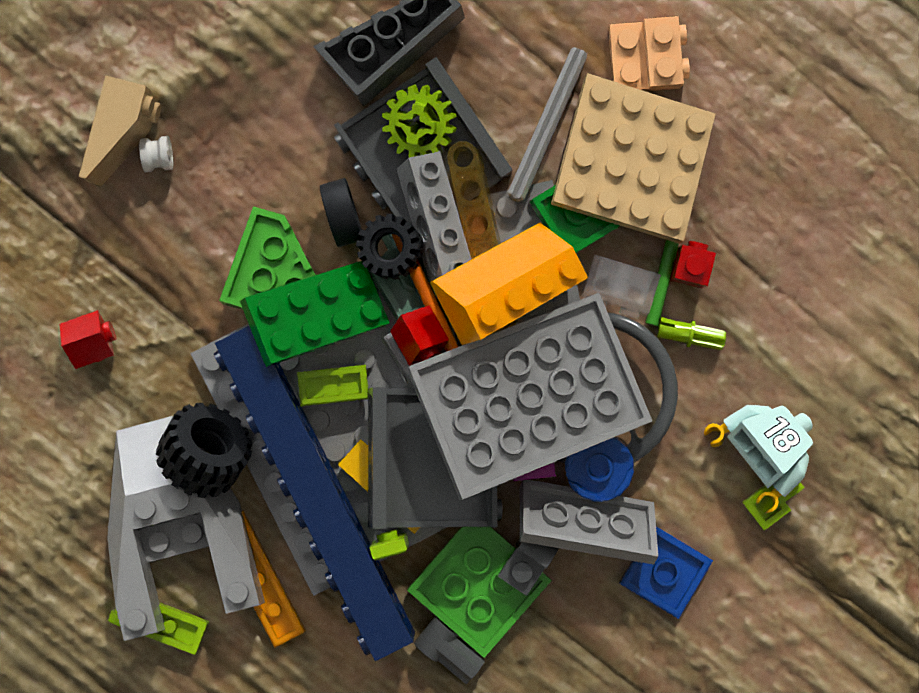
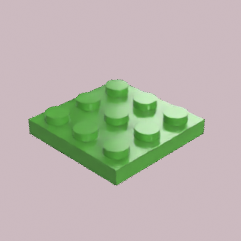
[407,527,552,658]

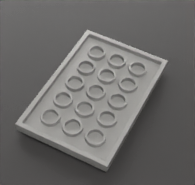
[406,293,652,500]

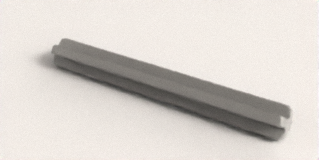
[507,47,587,203]

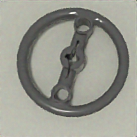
[558,313,678,463]

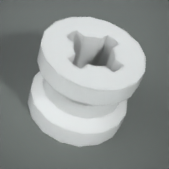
[139,136,173,172]

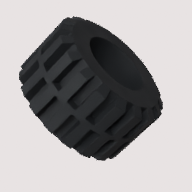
[156,403,252,498]

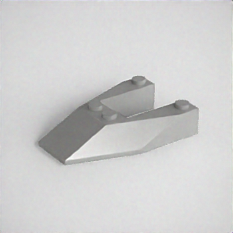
[107,416,265,641]

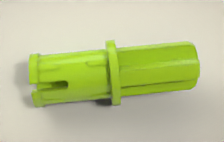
[657,317,726,350]

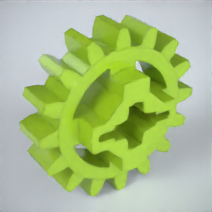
[382,85,457,158]

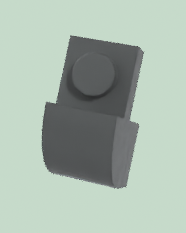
[498,538,559,596]

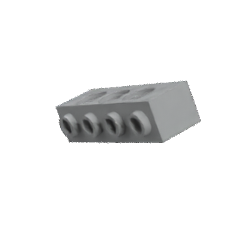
[396,151,471,299]

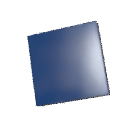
[619,526,713,619]

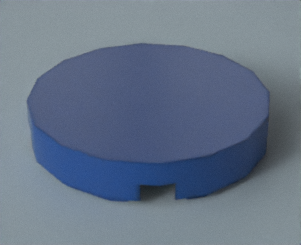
[565,436,634,502]

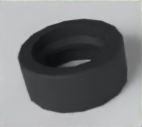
[320,178,361,247]

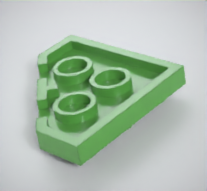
[219,206,315,310]

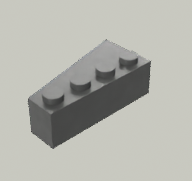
[313,0,465,107]

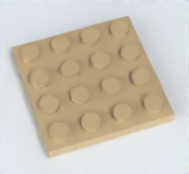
[551,73,715,244]

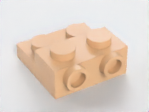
[608,16,690,91]

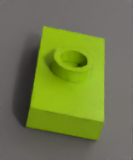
[297,365,368,406]
[369,530,409,561]

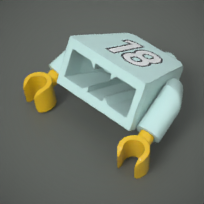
[704,405,813,513]

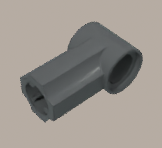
[414,616,485,684]

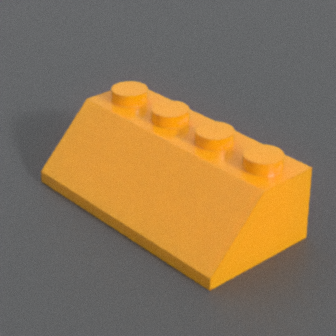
[430,222,588,345]

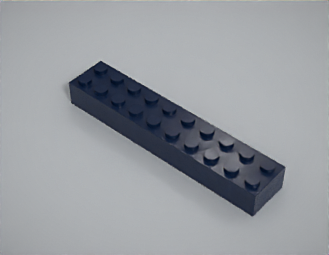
[214,326,415,662]

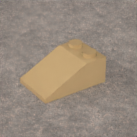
[79,75,161,187]

